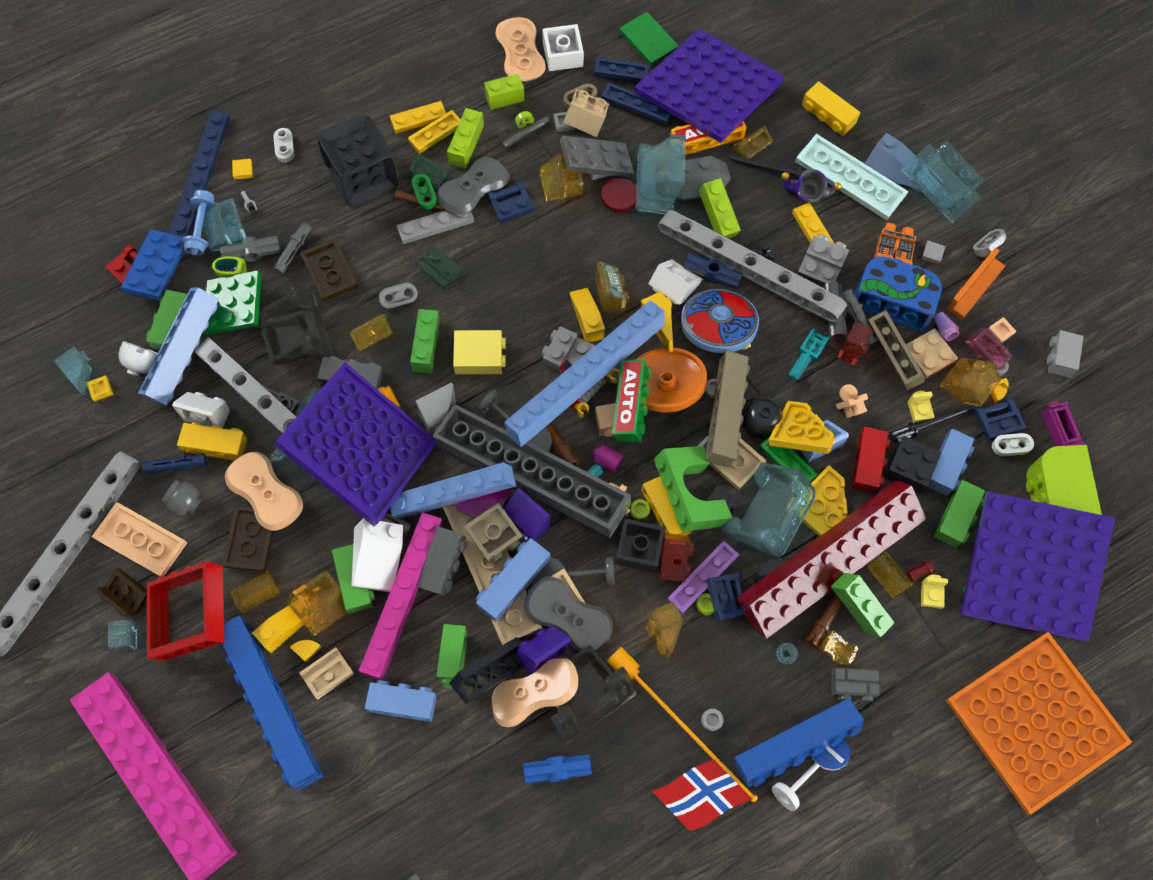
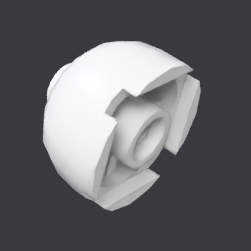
[118,341,158,376]

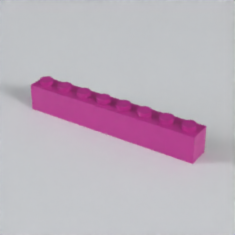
[359,512,444,680]

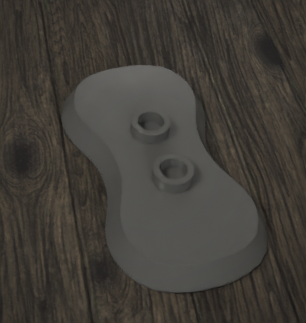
[436,157,510,214]
[524,576,613,655]

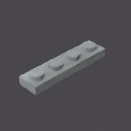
[397,210,474,244]

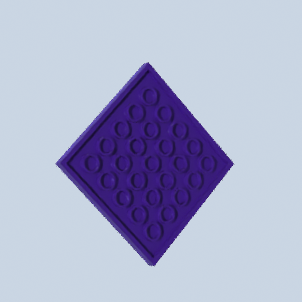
[634,28,785,143]
[273,362,436,527]
[960,491,1115,642]

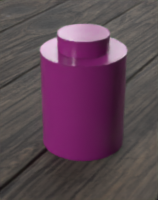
[592,444,624,473]

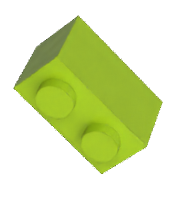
[484,73,524,110]

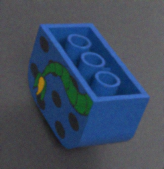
[854,256,942,332]

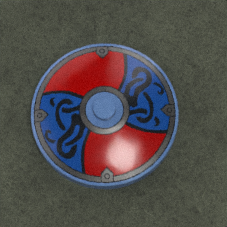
[681,289,759,353]

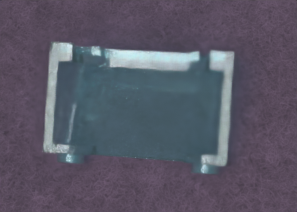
[722,462,816,557]

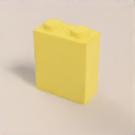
[453,330,506,374]

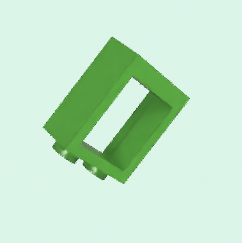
[436,624,468,689]

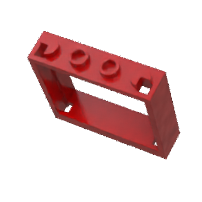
[147,561,225,661]

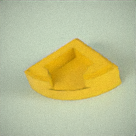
[987,378,1009,403]
[290,640,321,663]

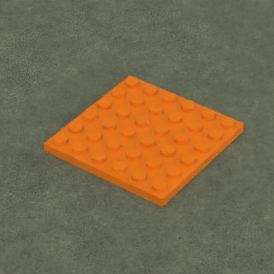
[946,632,1132,815]

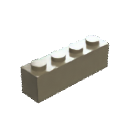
[868,310,925,391]

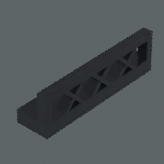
[449,637,524,704]

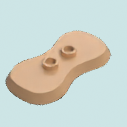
[496,17,546,82]
[225,452,303,531]
[492,657,578,727]

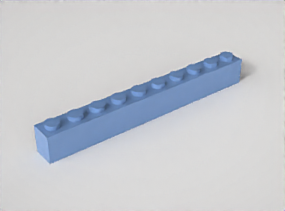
[504,300,665,447]

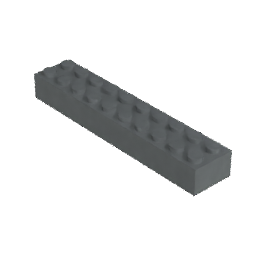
[433,404,631,538]

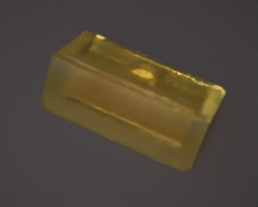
[733,126,773,159]
[349,314,392,351]
[867,551,913,598]
[230,571,279,614]

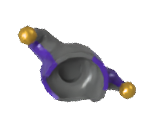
[781,169,842,203]

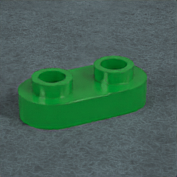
[412,174,437,209]

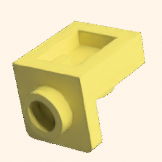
[908,391,935,423]
[921,575,948,608]

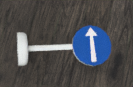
[772,738,850,811]

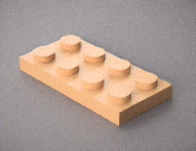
[91,502,187,577]

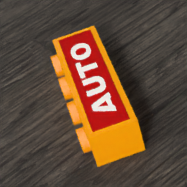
[669,121,747,157]

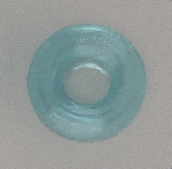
[776,643,798,664]

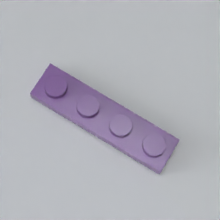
[667,541,739,614]

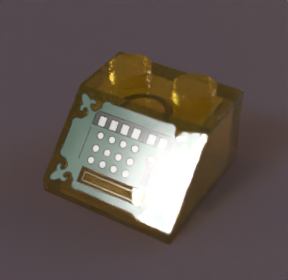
[595,261,629,314]

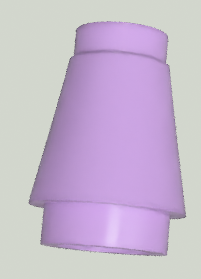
[934,312,959,341]

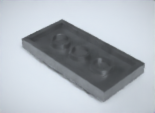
[560,135,634,178]

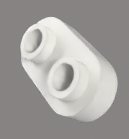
[274,128,295,163]
[992,433,1034,456]

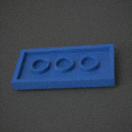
[121,229,184,301]

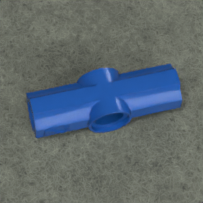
[523,755,592,784]

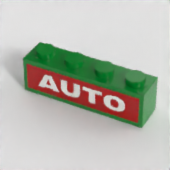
[612,359,652,442]

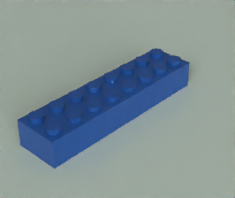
[219,615,324,790]

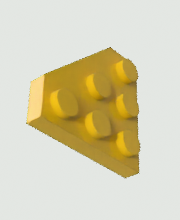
[769,401,835,454]
[788,465,848,537]

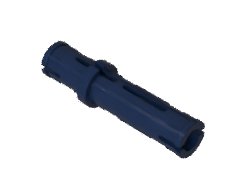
[142,453,207,474]

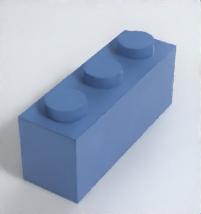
[928,429,974,496]
[364,680,437,722]

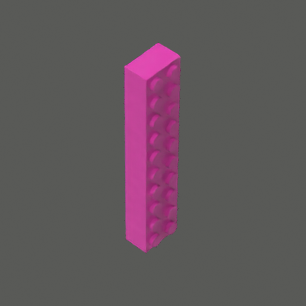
[70,672,237,880]

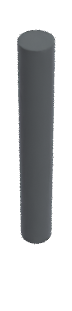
[502,116,550,149]

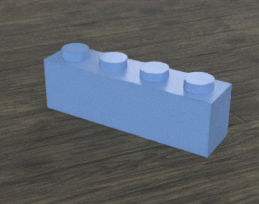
[476,538,550,623]

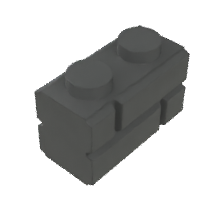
[831,668,880,702]

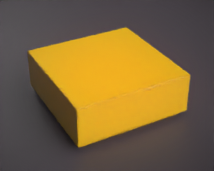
[232,159,253,180]
[86,375,114,402]

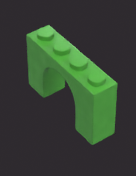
[654,446,732,532]

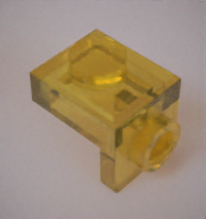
[820,631,859,665]

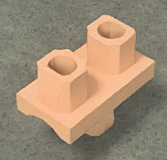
[836,385,868,418]

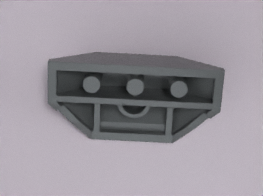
[656,156,731,201]

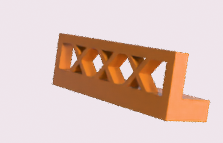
[947,248,1005,320]

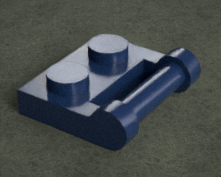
[487,181,534,224]
[973,398,1027,441]
[706,572,746,621]

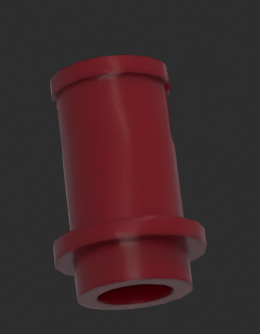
[906,561,935,583]

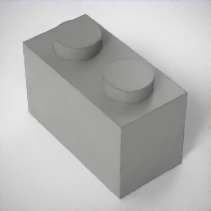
[1046,330,1084,378]

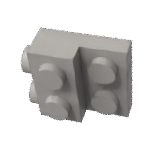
[798,234,849,284]
[541,326,595,373]

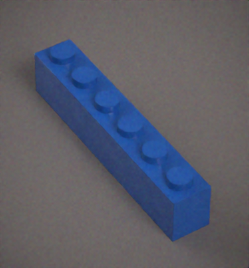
[734,698,864,788]

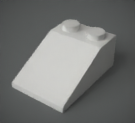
[352,518,403,592]

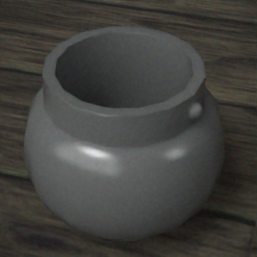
[161,479,201,516]

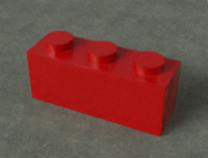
[851,427,890,494]

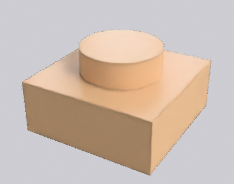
[987,317,1016,345]

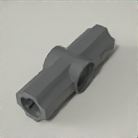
[220,236,281,262]
[824,281,847,341]

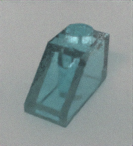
[54,347,92,396]

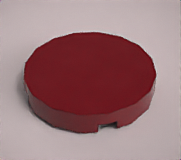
[601,178,638,213]

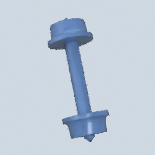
[182,190,216,256]

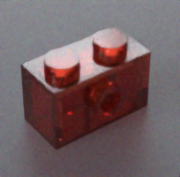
[837,321,873,365]
[659,533,694,582]

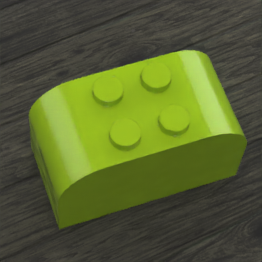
[1026,445,1102,515]

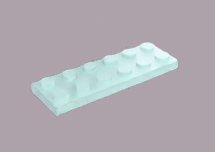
[795,134,908,220]

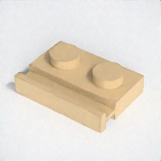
[300,647,354,700]

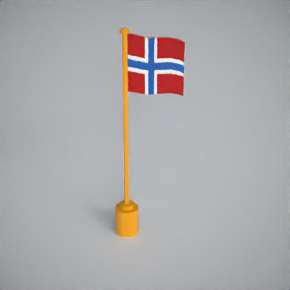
[607,647,758,831]

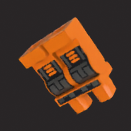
[874,223,916,265]

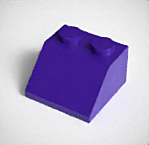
[504,488,550,542]
[516,626,571,675]

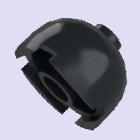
[742,399,782,440]

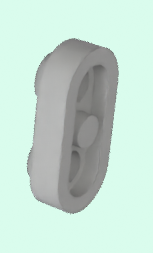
[973,229,1007,257]
[379,282,418,308]

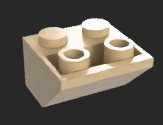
[563,89,609,137]

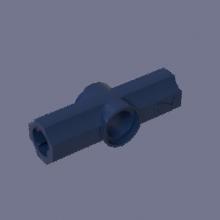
[684,252,743,289]

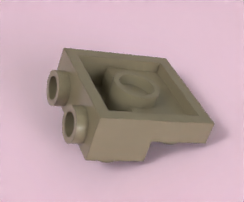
[464,503,523,564]

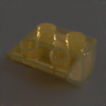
[539,154,583,201]
[940,358,1002,407]
[287,571,347,635]
[646,601,683,659]

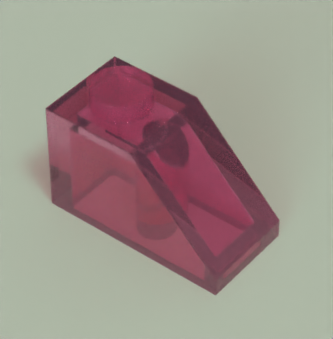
[965,327,1013,369]

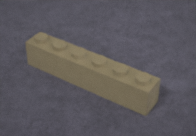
[705,350,750,468]

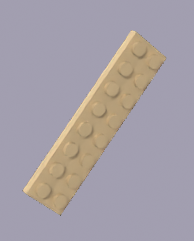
[443,503,542,645]

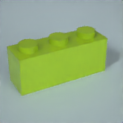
[447,108,484,169]
[699,178,741,239]

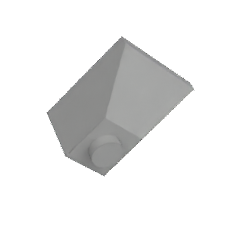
[416,382,456,435]

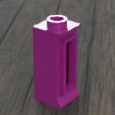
[1042,401,1086,447]

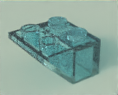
[203,198,247,252]

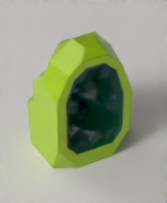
[212,257,247,278]

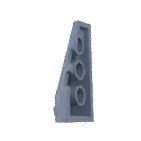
[864,133,943,196]

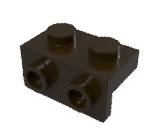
[95,568,147,617]

